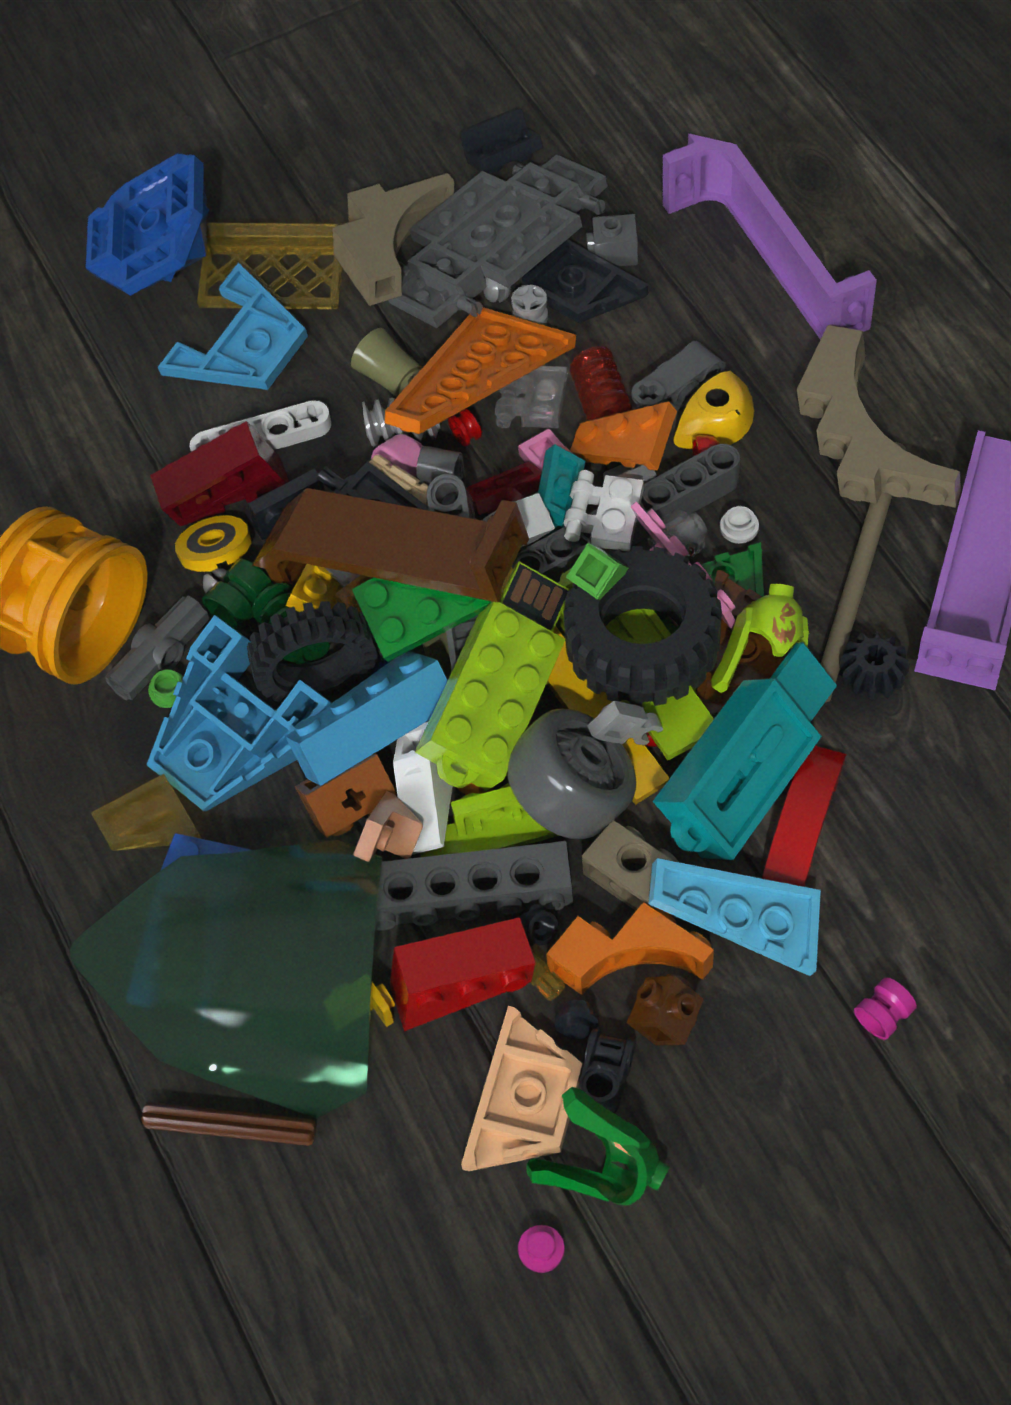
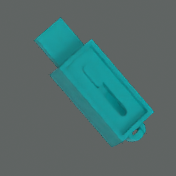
[652,642,837,860]

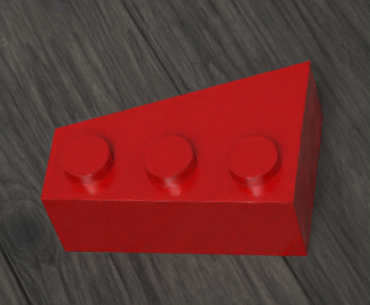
[390,917,536,1031]

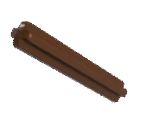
[142,1102,316,1146]

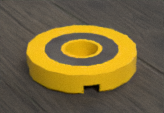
[175,515,251,572]

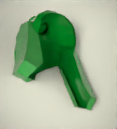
[527,1087,670,1205]

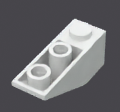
[393,722,453,855]

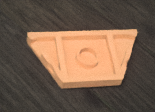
[461,1006,583,1171]

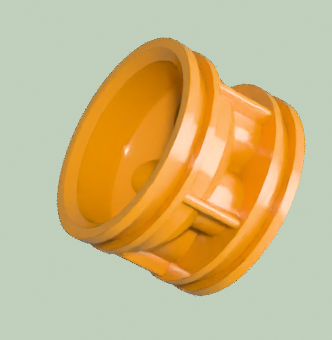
[0,507,147,684]

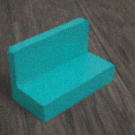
[538,444,585,537]

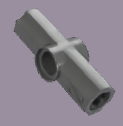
[105,596,210,701]

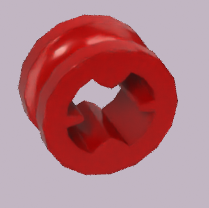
[448,409,482,447]

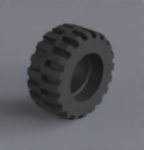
[564,546,722,707]

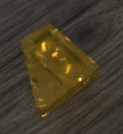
[91,774,201,851]

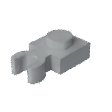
[587,700,663,745]

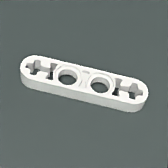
[190,401,331,452]

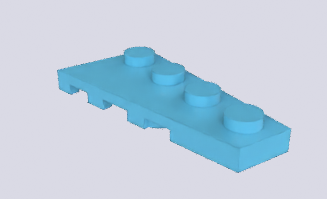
[649,858,821,976]

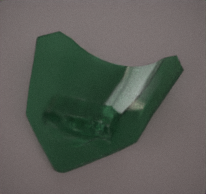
[70,840,382,1118]

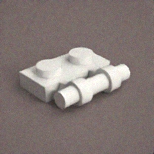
[564,470,644,552]

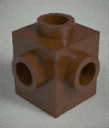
[627,974,704,1045]

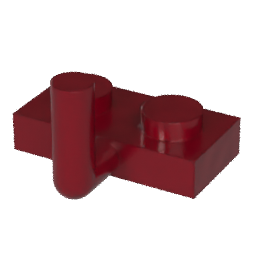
[466,461,542,515]

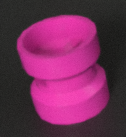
[854,977,916,1040]

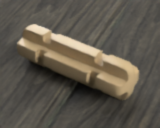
[369,455,428,506]

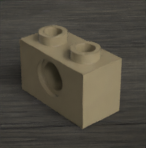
[582,820,678,911]

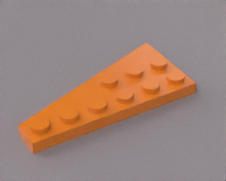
[385,307,576,434]

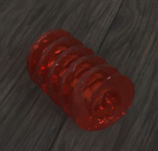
[570,346,633,421]

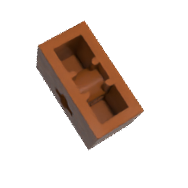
[295,753,398,837]

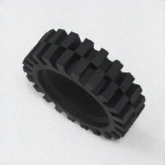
[247,601,377,702]

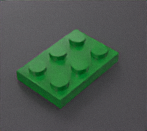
[352,578,492,662]

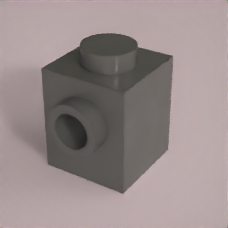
[586,214,638,267]

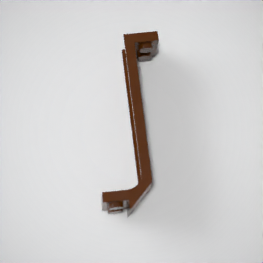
[252,488,529,603]

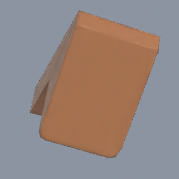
[353,791,423,862]

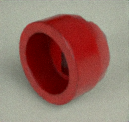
[692,435,720,457]

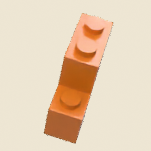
[546,902,714,995]

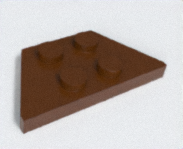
[696,570,785,715]

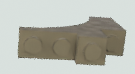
[333,173,454,306]

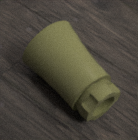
[351,328,423,397]

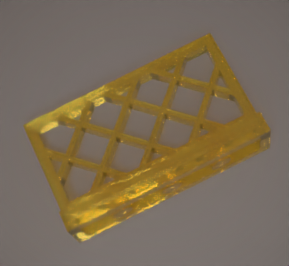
[197,223,342,309]

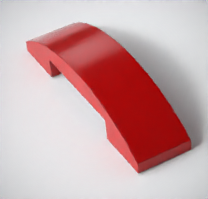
[762,746,847,887]

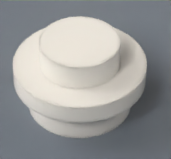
[720,506,759,543]

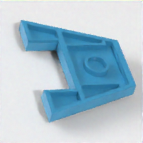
[158,262,308,390]

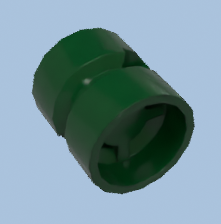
[202,559,274,632]

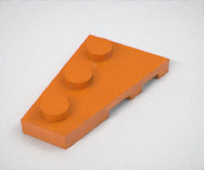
[570,401,677,471]

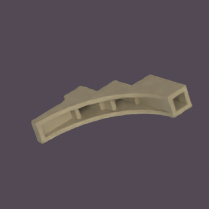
[797,325,961,508]

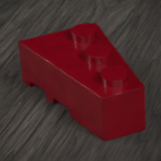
[150,421,289,526]

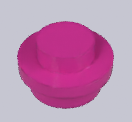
[518,1225,565,1273]

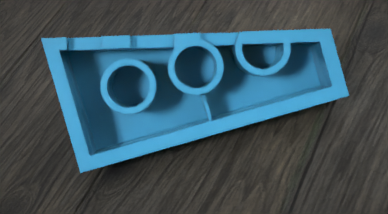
[285,651,448,786]

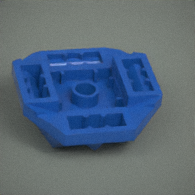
[86,153,209,296]

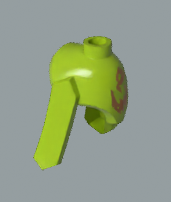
[711,584,809,693]

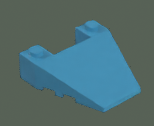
[147,615,333,812]

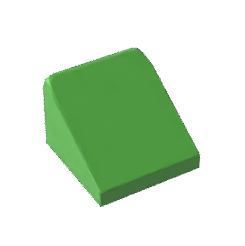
[566,543,629,600]

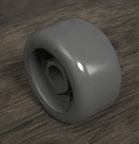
[507,709,636,839]

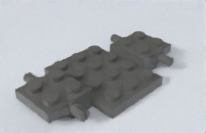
[388,154,608,328]

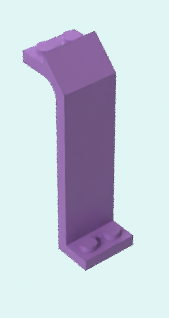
[663,133,877,340]
[914,430,1011,690]

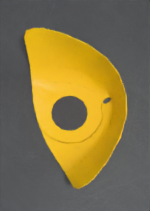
[673,371,754,449]

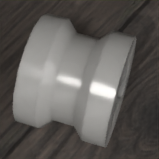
[511,285,548,325]

